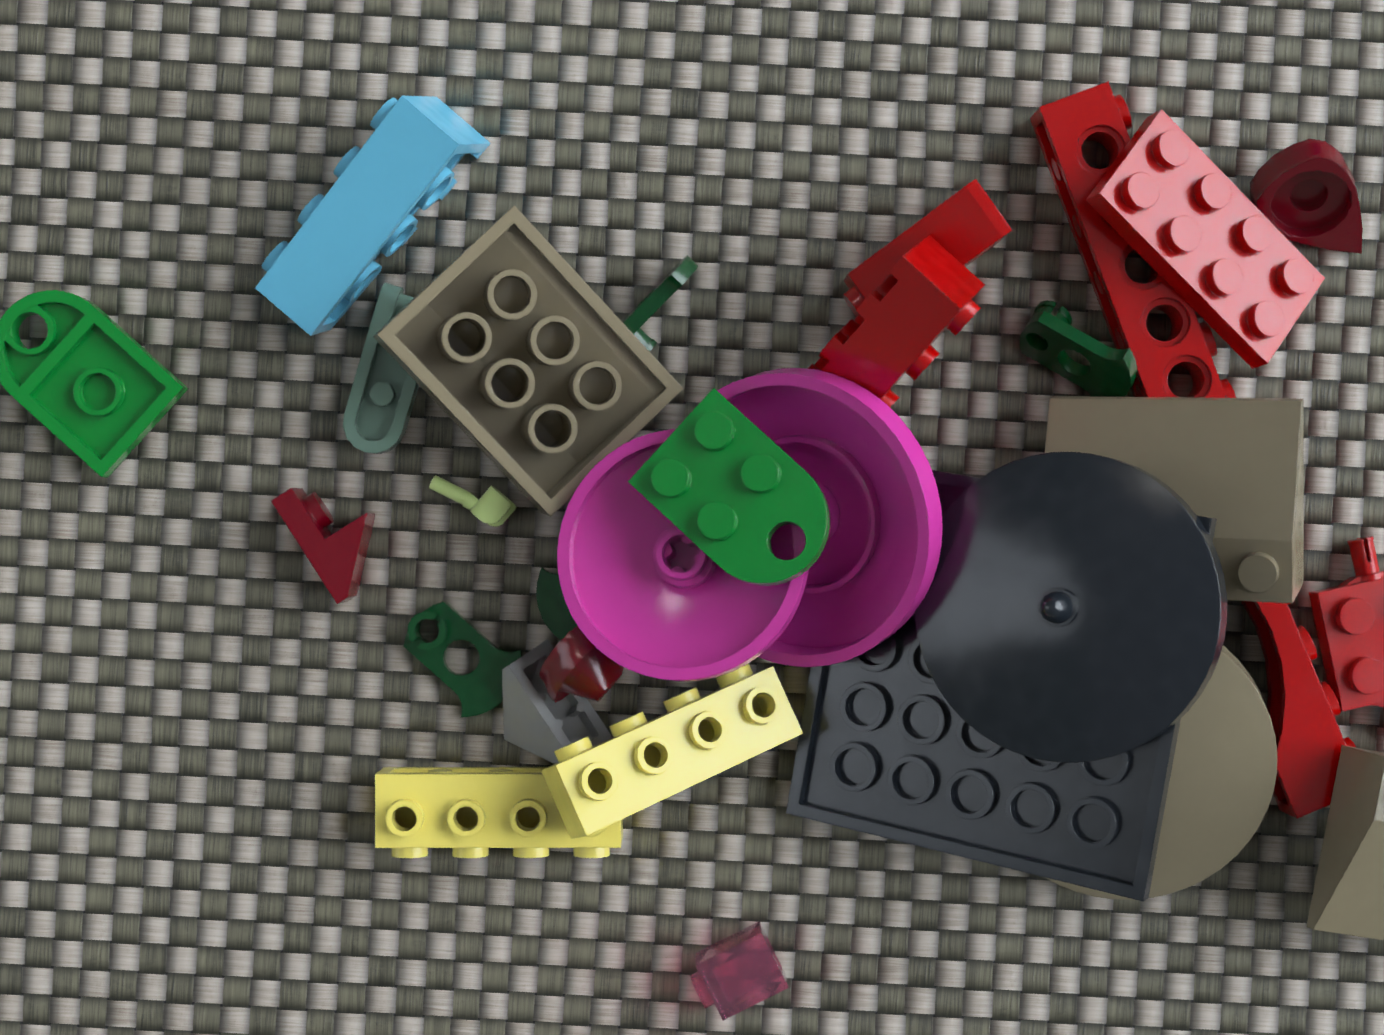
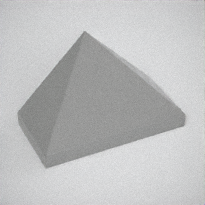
[502,639,613,764]

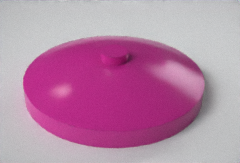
[557,429,808,682]

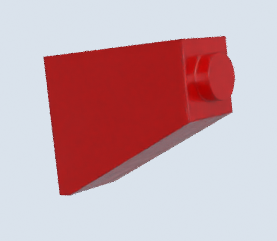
[843,179,1012,317]

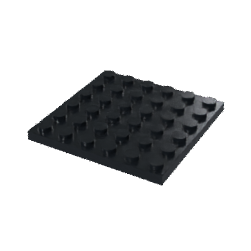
[786,470,1217,901]

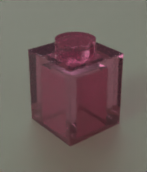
[690,921,789,1020]

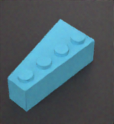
[255,95,491,336]

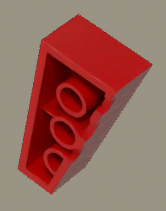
[807,235,985,408]

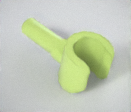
[429,475,516,527]

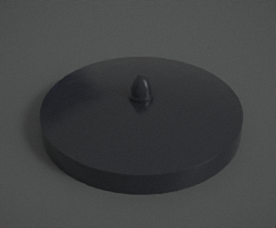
[915,452,1227,763]

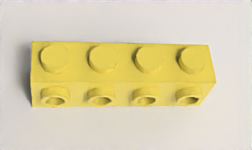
[541,663,803,839]
[375,767,623,858]

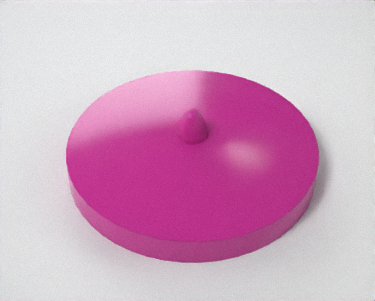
[717,368,943,667]

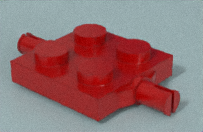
[1309,536,1384,711]

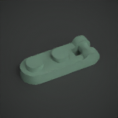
[343,283,419,454]

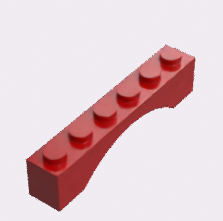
[1242,601,1357,819]

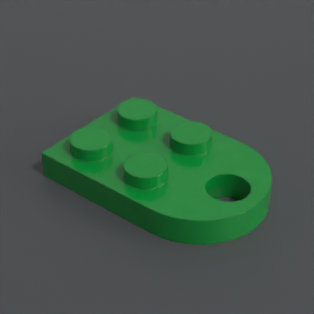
[0,290,188,478]
[628,388,830,586]

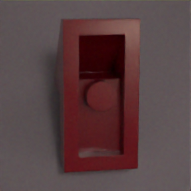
[271,488,375,604]

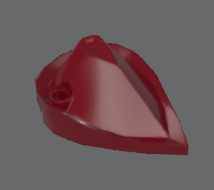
[1250,139,1363,254]
[539,626,624,703]

